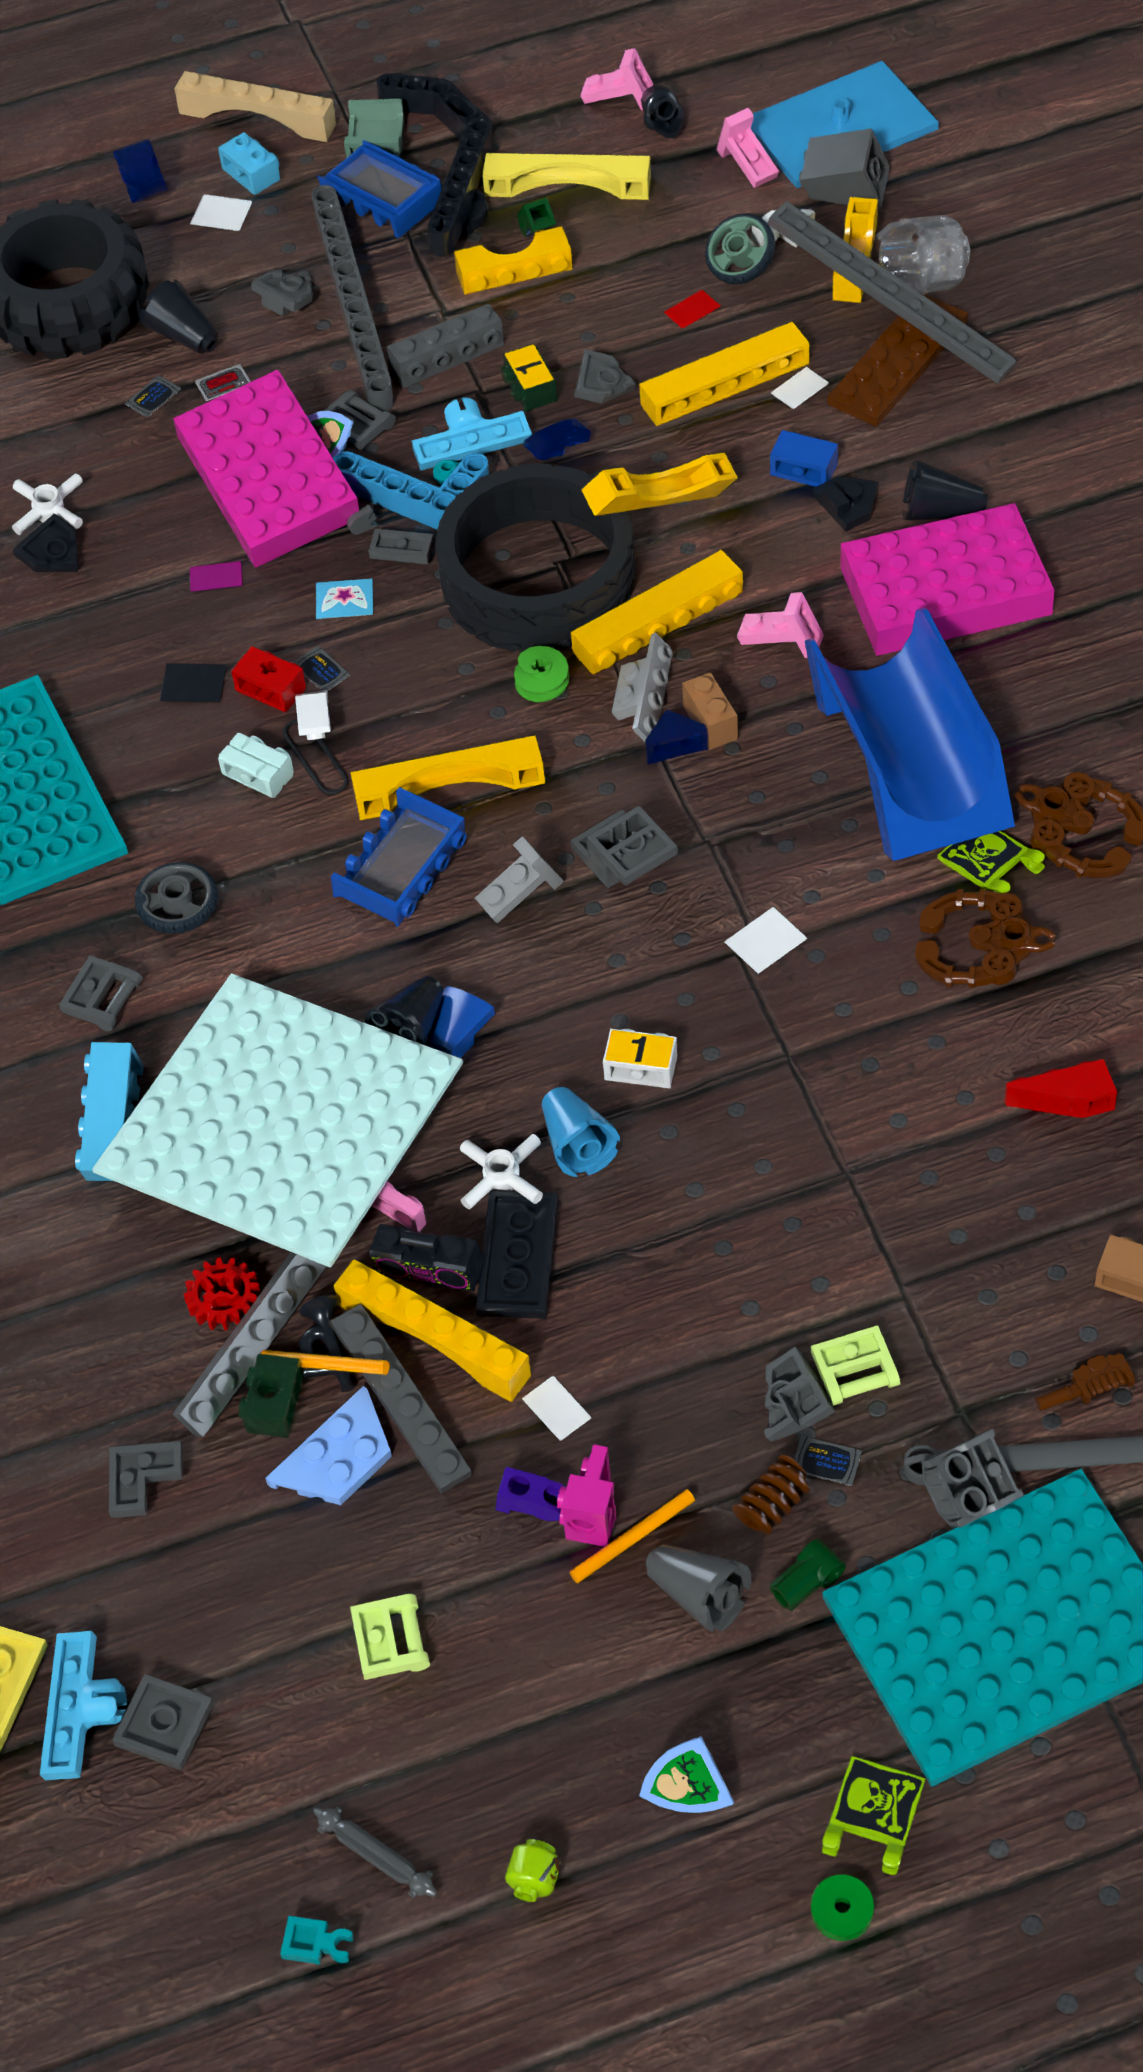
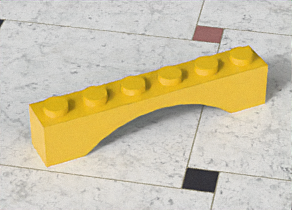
[582,452,738,516]
[350,736,545,820]
[334,1259,531,1402]

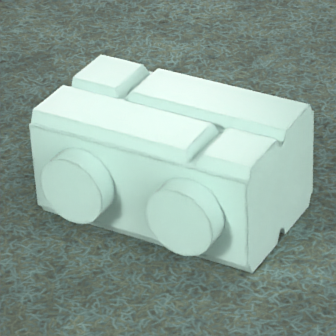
[218,733,294,798]

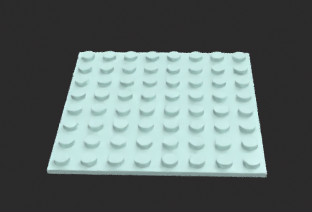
[92,973,463,1268]

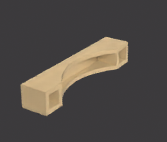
[174,71,337,142]

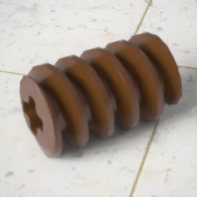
[732,1454,810,1535]

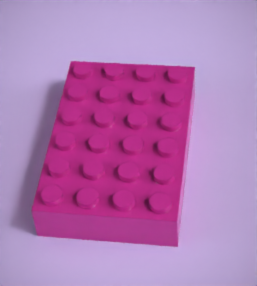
[173,370,359,568]
[840,503,1055,656]

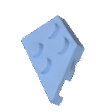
[265,1386,392,1505]

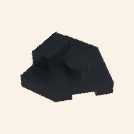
[813,476,879,532]
[13,513,77,572]

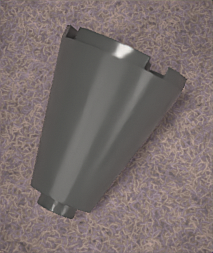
[646,1544,751,1632]

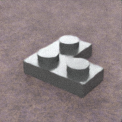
[109,1441,183,1518]

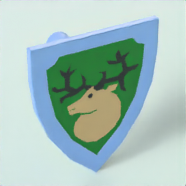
[307,411,353,458]
[639,1736,735,1813]

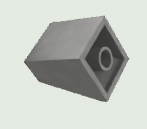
[799,128,890,209]

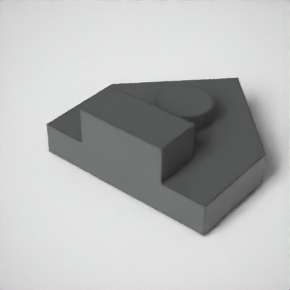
[251,270,313,316]
[574,349,636,404]

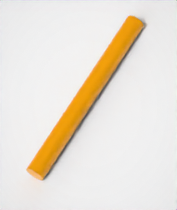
[260,1350,390,1375]
[569,1489,695,1584]

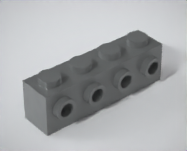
[387,303,504,389]

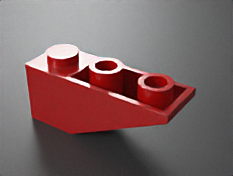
[1004,1059,1117,1118]

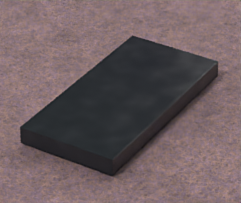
[476,1190,558,1319]

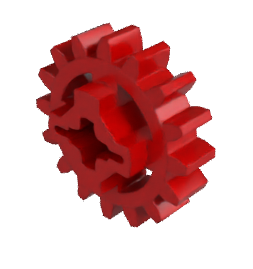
[184,1257,261,1331]

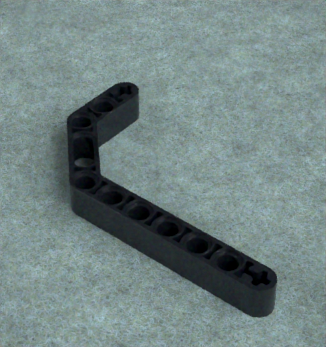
[376,73,493,256]

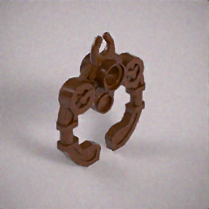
[1014,772,1143,878]
[915,889,1056,988]

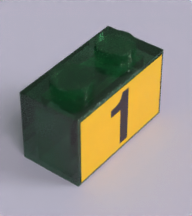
[500,343,557,412]

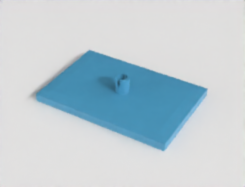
[751,61,939,188]

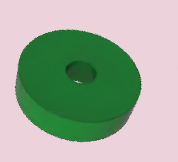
[811,1875,874,1941]

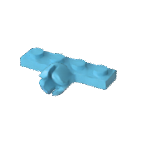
[412,397,532,471]
[40,1631,127,1780]

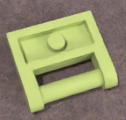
[811,1325,900,1406]
[350,1594,430,1680]

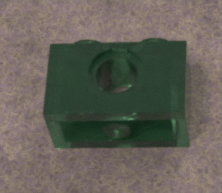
[239,1354,304,1438]

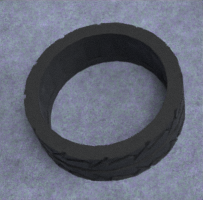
[436,464,636,653]

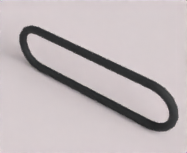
[282,719,348,795]

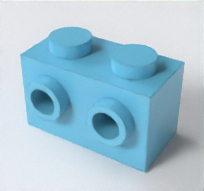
[218,132,280,195]

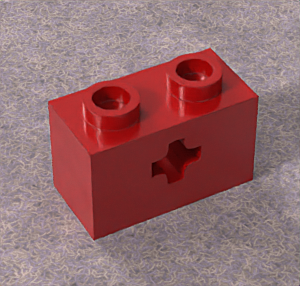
[231,646,306,713]

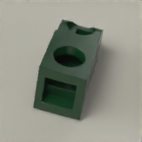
[517,197,556,237]

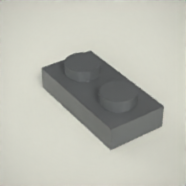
[369,529,434,564]

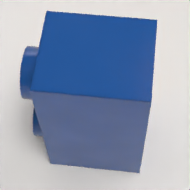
[770,430,838,487]

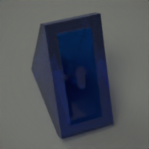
[645,709,708,764]

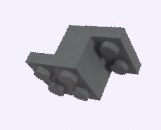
[570,806,678,888]

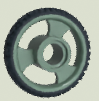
[705,213,776,284]

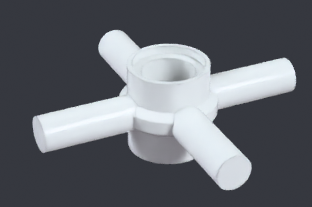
[12,473,83,535]
[460,1134,543,1210]

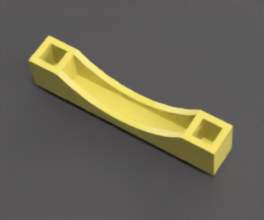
[483,153,651,200]

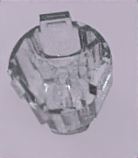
[876,215,970,294]

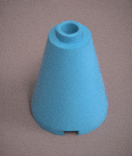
[542,1087,620,1177]

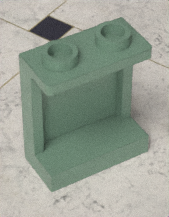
[344,99,404,158]

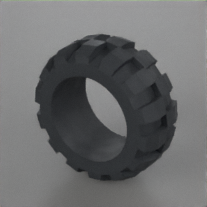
[0,199,149,358]

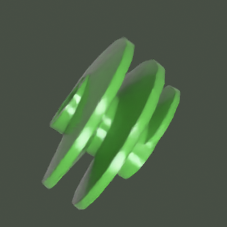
[514,646,569,702]

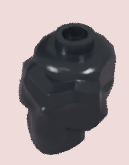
[641,84,684,138]

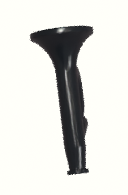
[299,1295,355,1392]

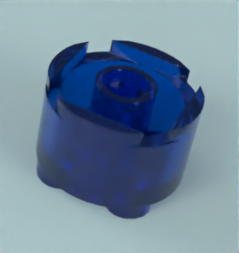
[113,138,168,203]

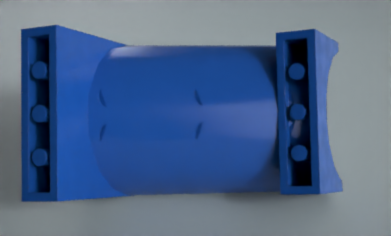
[805,607,1015,861]

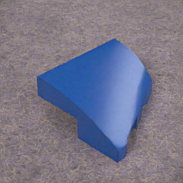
[427,986,495,1058]

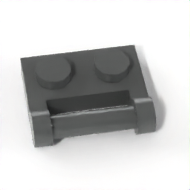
[324,390,396,449]
[59,955,143,1031]

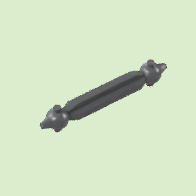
[313,1806,438,1898]

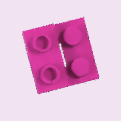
[557,1444,617,1547]

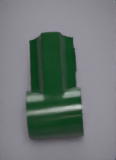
[770,1539,846,1612]

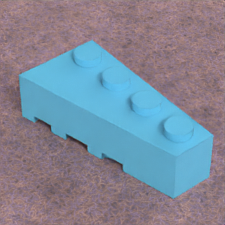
[75,1042,144,1181]

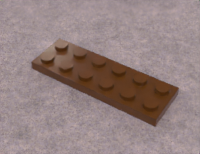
[827,292,968,427]

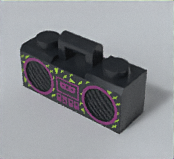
[369,1224,485,1292]

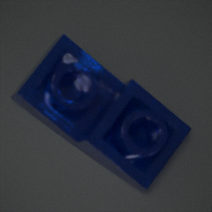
[523,418,591,460]

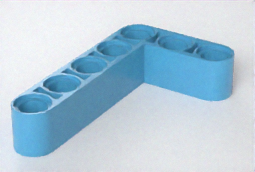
[333,451,489,529]

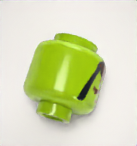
[505,1839,561,1902]

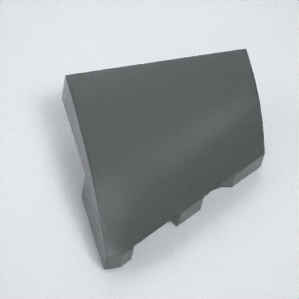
[764,1347,835,1442]

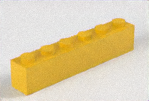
[639,322,809,426]
[571,550,743,675]

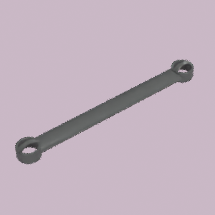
[904,1436,1143,1485]

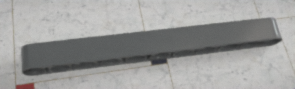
[312,185,394,412]

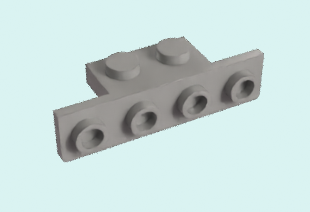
[611,633,673,746]

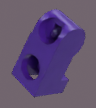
[495,1467,566,1521]

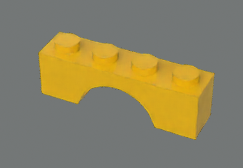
[833,197,878,303]
[454,226,572,294]

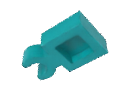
[280,1916,354,1965]

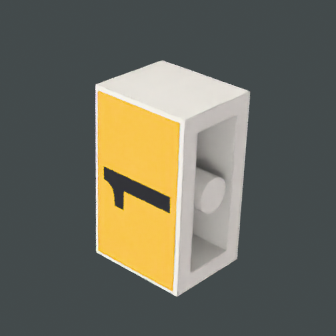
[603,1028,677,1088]

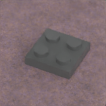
[112,1674,214,1771]

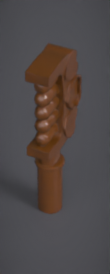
[1035,1353,1135,1411]

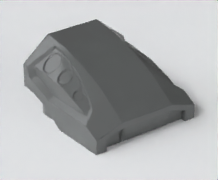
[922,1429,1024,1529]

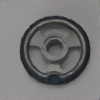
[135,862,218,934]

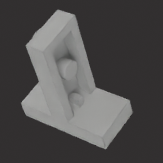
[475,836,564,923]

